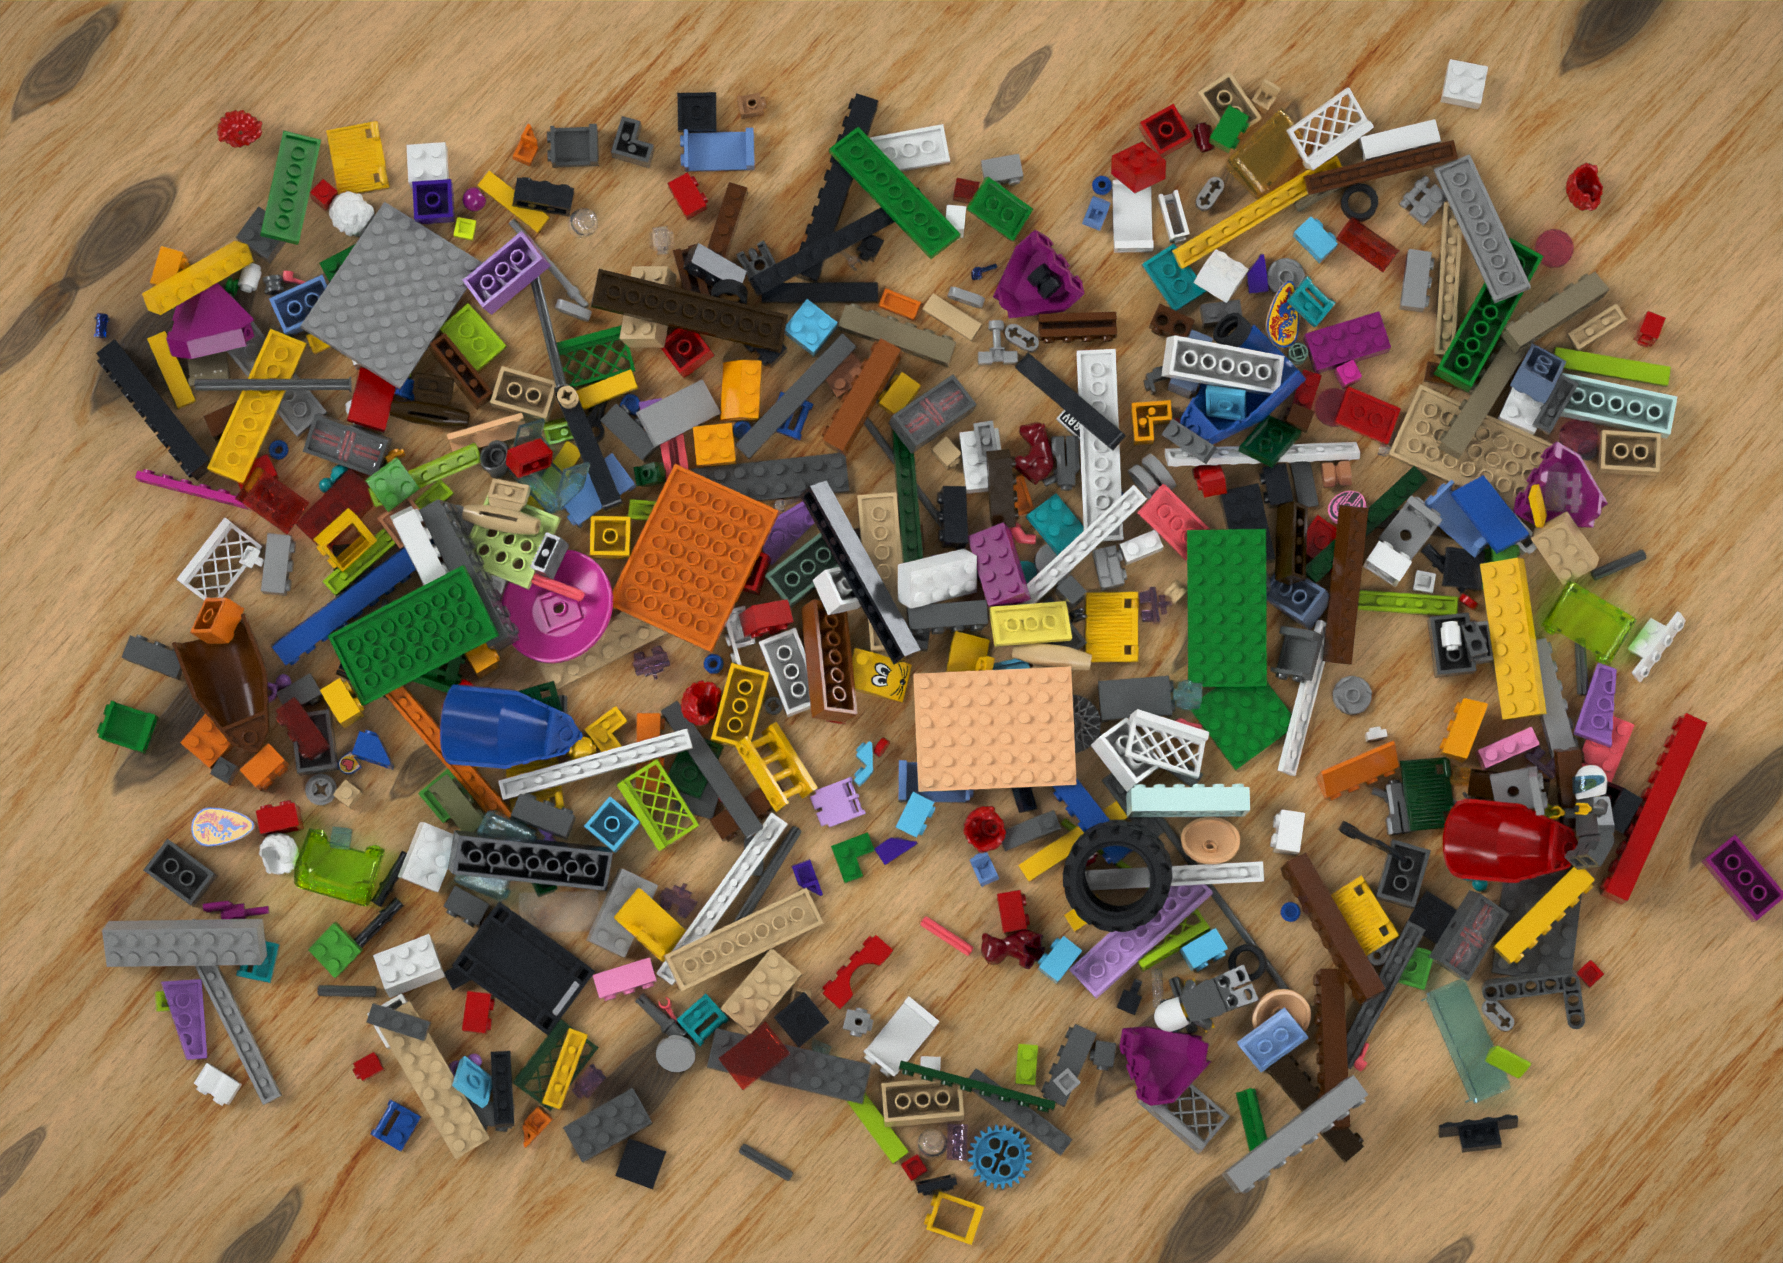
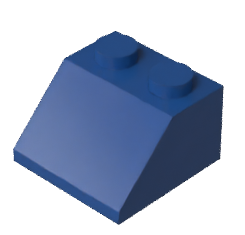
[352,730,395,770]

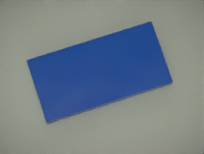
[1451,475,1529,554]

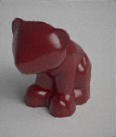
[1015,422,1054,485]
[981,930,1045,969]

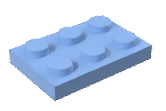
[1237,1007,1309,1072]

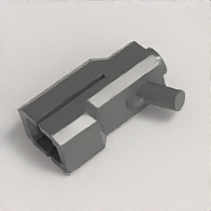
[1042,436,1080,491]
[1371,780,1415,836]

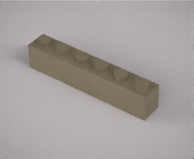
[1501,272,1609,354]
[838,303,956,367]

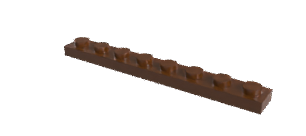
[1303,140,1458,195]

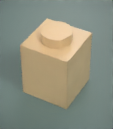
[931,437,962,469]
[333,779,363,809]

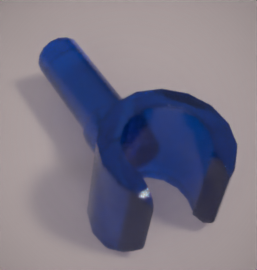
[971,263,997,280]

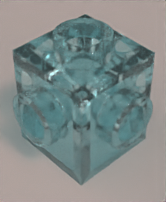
[1173,680,1202,710]

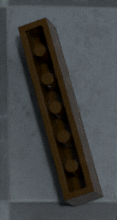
[1267,1054,1364,1163]

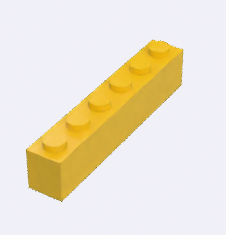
[142,241,254,315]
[1492,866,1595,964]

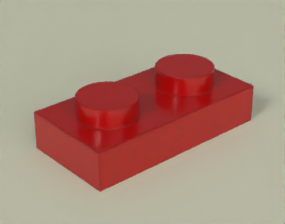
[1291,370,1322,410]

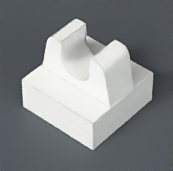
[239,545,264,568]

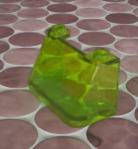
[1541,581,1637,665]
[294,828,385,906]

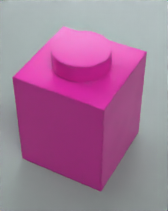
[1334,360,1362,389]

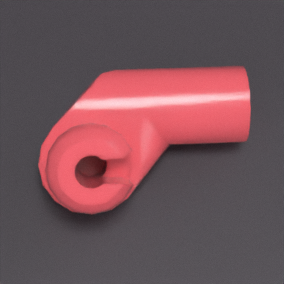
[1010,523,1036,544]

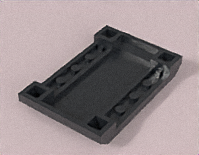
[452,901,595,1035]

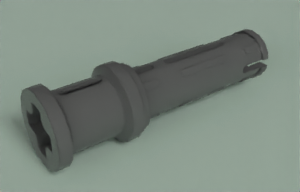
[635,993,687,1037]

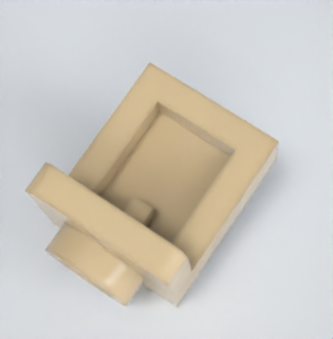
[1251,79,1281,115]

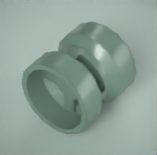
[1287,343,1308,366]

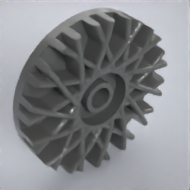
[1072,694,1101,753]

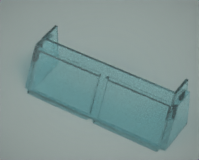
[1421,979,1511,1104]

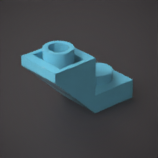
[854,741,873,787]

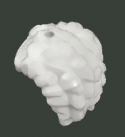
[329,191,375,237]
[259,832,299,875]

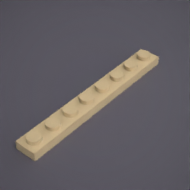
[1434,202,1462,356]

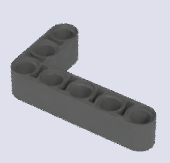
[1482,969,1585,1029]

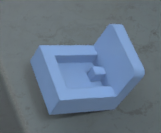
[1082,196,1111,231]
[969,852,999,887]

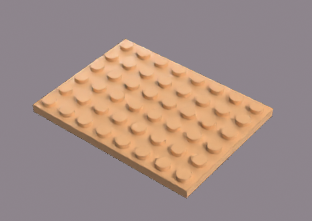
[914,667,1077,792]

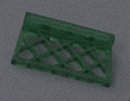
[512,1019,599,1111]

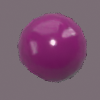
[462,187,486,212]

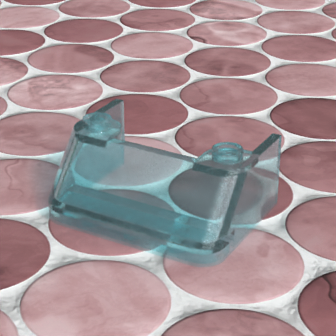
[508,418,590,513]

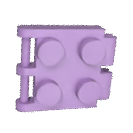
[810,777,866,828]

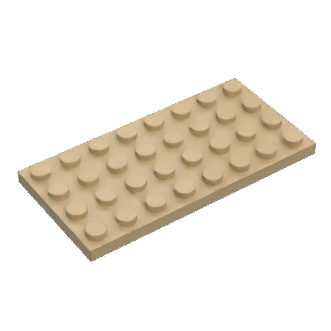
[1388,385,1552,512]

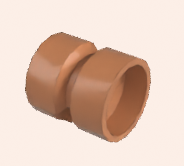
[1321,460,1352,488]

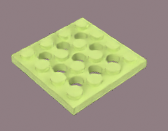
[468,493,561,590]

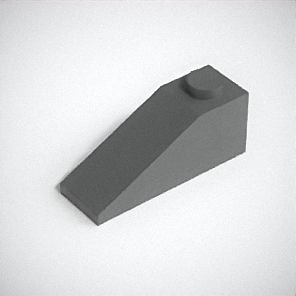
[1002,810,1061,851]

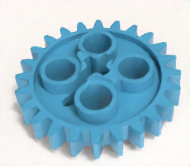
[968,1125,1032,1190]

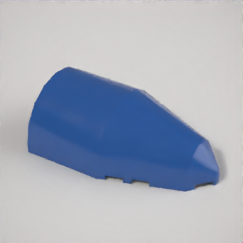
[1180,325,1306,445]
[440,685,583,769]

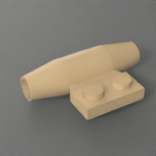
[462,478,541,534]
[1012,643,1092,670]

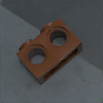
[1149,304,1195,338]

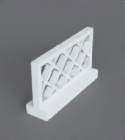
[1286,88,1374,170]
[177,518,262,601]
[1125,709,1209,779]

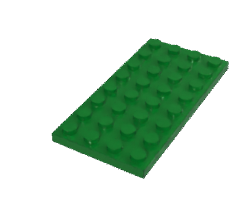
[1187,529,1267,687]
[328,565,499,706]

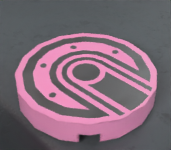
[1328,491,1367,524]

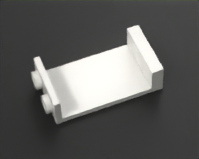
[1112,178,1154,253]
[863,996,939,1078]

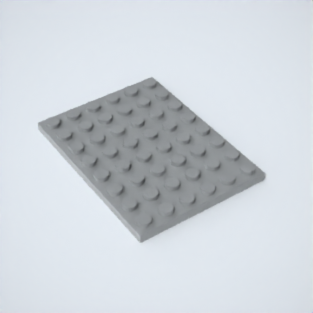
[300,202,482,389]

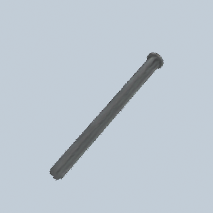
[531,275,569,392]
[194,377,352,392]
[734,826,801,922]

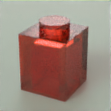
[953,178,980,204]

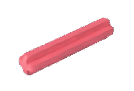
[531,574,585,601]
[920,916,973,956]

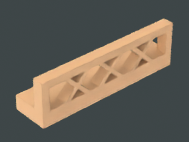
[447,413,529,452]

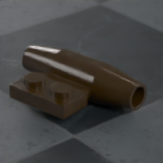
[390,372,470,428]

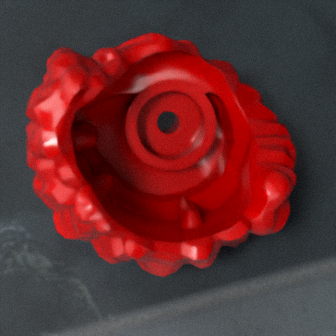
[217,110,263,148]
[1565,162,1603,211]
[681,680,721,726]
[964,806,1006,853]

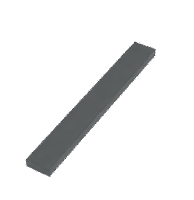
[735,334,857,459]
[661,701,763,839]
[1346,920,1426,1070]

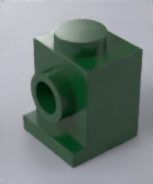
[633,462,666,487]

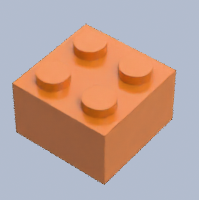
[190,597,244,644]
[180,713,234,769]
[240,743,290,791]

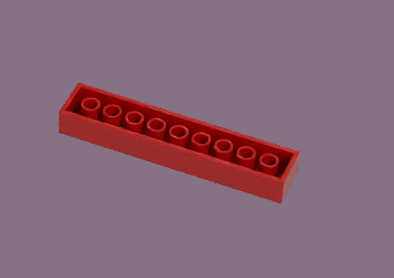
[1599,713,1707,905]

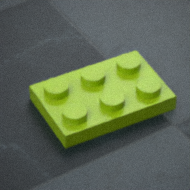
[440,303,507,372]

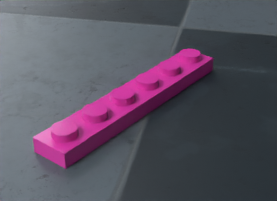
[135,469,253,510]

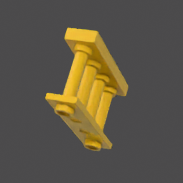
[734,722,818,812]

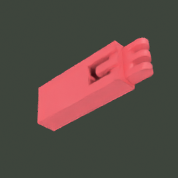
[660,433,689,481]

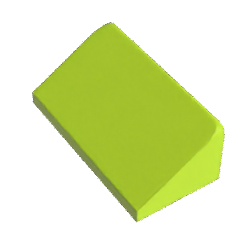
[543,417,574,445]
[1485,1045,1531,1078]

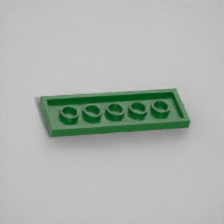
[260,130,321,245]

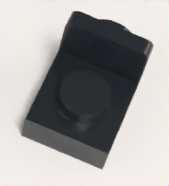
[856,235,884,262]

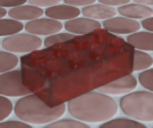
[295,468,374,550]

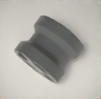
[263,275,284,295]

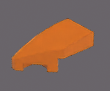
[513,124,538,166]
[523,1106,553,1148]

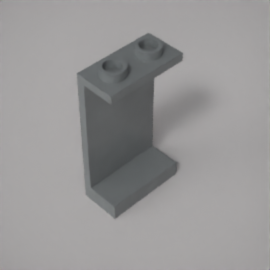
[1098,676,1175,722]

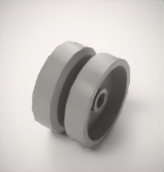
[1128,453,1176,499]

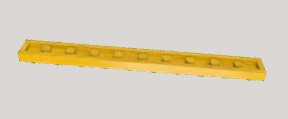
[1172,155,1342,269]

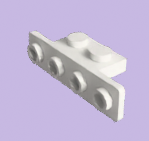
[725,605,756,666]
[1628,611,1686,682]

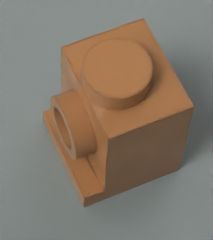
[737,92,767,119]

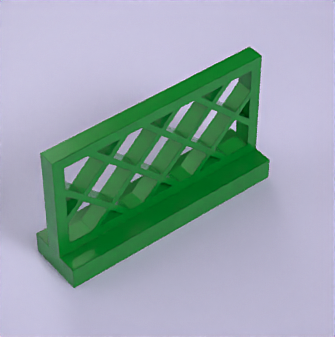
[556,325,635,388]
[1235,1088,1267,1152]

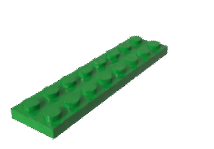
[829,127,961,259]

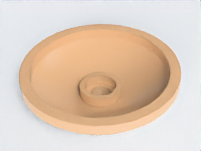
[1181,817,1240,864]
[1252,989,1311,1031]

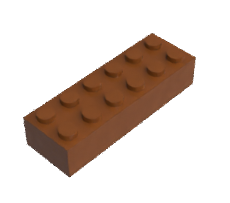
[822,338,903,456]
[801,599,858,722]

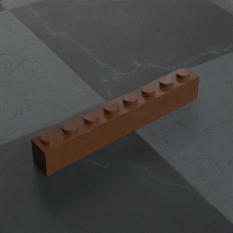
[1322,505,1369,665]
[1280,853,1386,1005]
[1313,969,1350,1130]

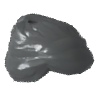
[480,440,509,479]

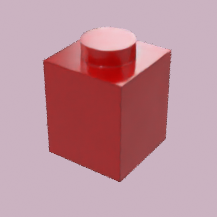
[310,179,338,212]
[352,1052,385,1082]

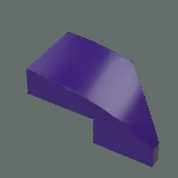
[1247,254,1269,294]
[874,837,918,865]
[792,859,823,896]

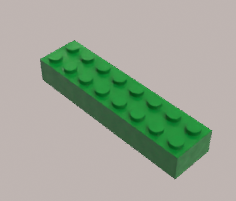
[1434,238,1544,393]

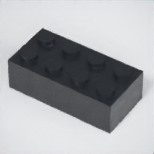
[1219,483,1276,564]

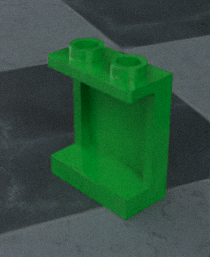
[97,700,159,754]

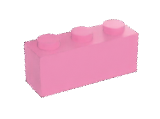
[1475,727,1540,770]
[593,958,657,1001]

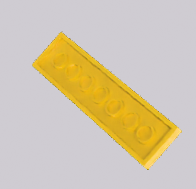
[207,329,307,485]

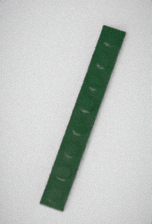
[891,427,923,563]
[1306,466,1428,584]
[899,1060,1056,1113]

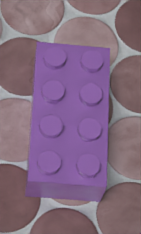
[462,231,551,315]

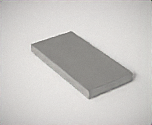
[636,379,721,447]

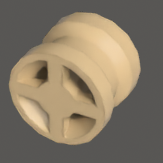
[557,386,579,409]
[1163,580,1188,604]

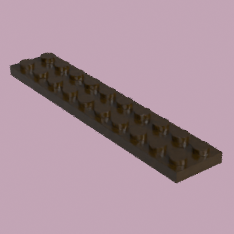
[591,269,788,353]

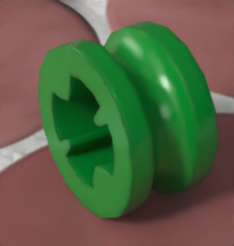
[225,277,239,296]

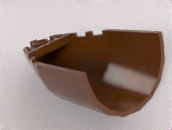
[172,613,270,753]

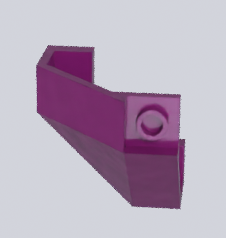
[993,229,1085,319]
[166,283,255,359]
[1514,441,1608,528]
[1119,1026,1211,1106]

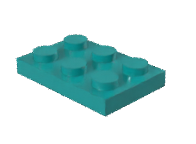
[1142,244,1206,311]
[1026,493,1084,556]

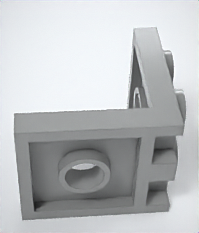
[1378,495,1443,561]
[1490,766,1548,816]

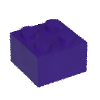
[412,179,455,224]

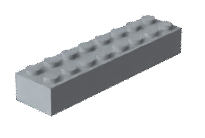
[102,919,267,967]
[1222,1075,1368,1194]

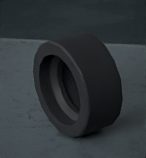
[1341,183,1378,222]
[711,279,748,304]
[1213,313,1251,347]
[1228,944,1267,982]

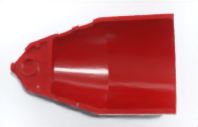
[1443,799,1578,883]

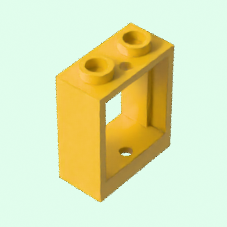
[313,508,378,572]
[924,1191,984,1245]

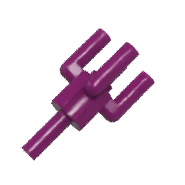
[203,901,270,919]

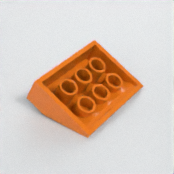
[1316,740,1399,801]

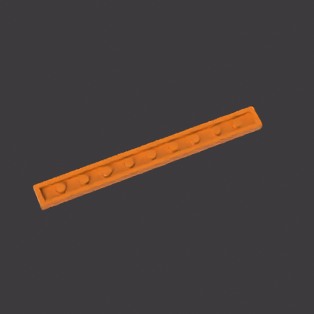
[385,686,512,827]

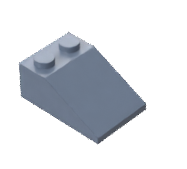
[1267,573,1329,630]

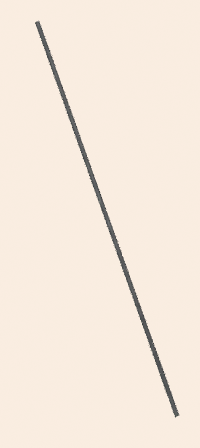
[864,417,1290,990]

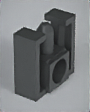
[736,240,776,279]

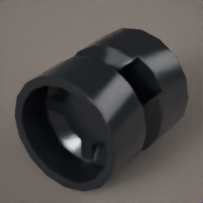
[1027,263,1063,300]

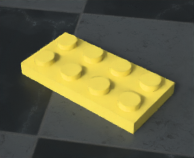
[989,601,1072,647]

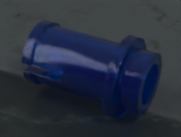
[94,313,110,338]

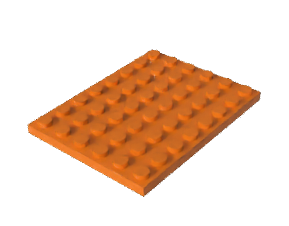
[612,464,780,653]

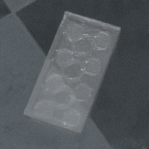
[519,891,599,932]

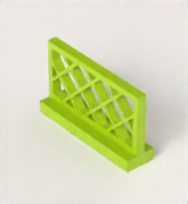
[617,759,699,851]
[1138,908,1211,972]

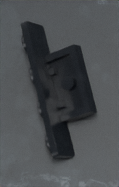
[1438,1114,1518,1153]

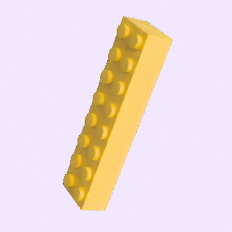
[1480,558,1547,720]

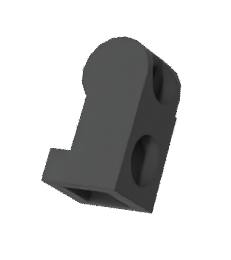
[1460,621,1488,662]

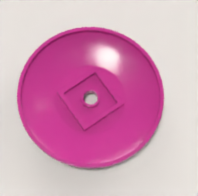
[502,549,613,663]

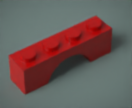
[822,935,893,1010]

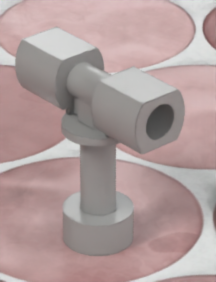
[978,320,1018,365]

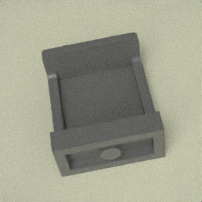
[547,124,599,168]
[1270,626,1324,683]

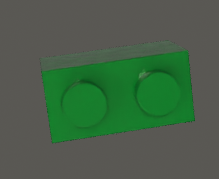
[1209,105,1250,154]

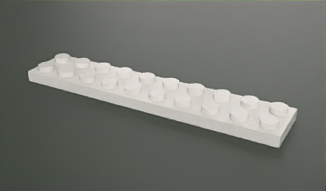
[1077,349,1123,541]

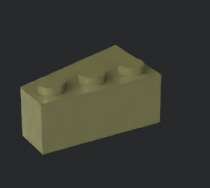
[428,774,486,832]

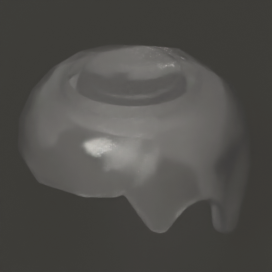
[567,208,598,238]
[917,1128,947,1161]

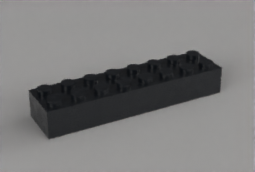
[96,339,210,480]
[448,830,613,891]

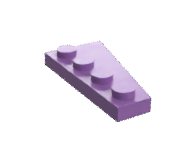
[762,501,815,565]
[1573,663,1617,748]
[161,979,207,1060]

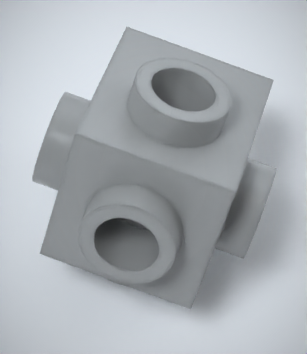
[843,1007,873,1037]

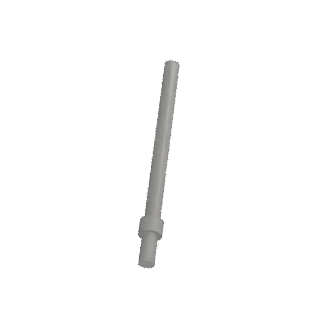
[509,219,589,308]

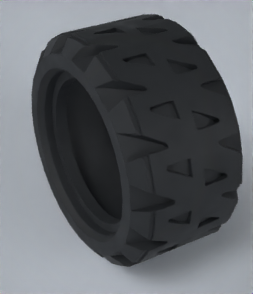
[1063,820,1172,932]

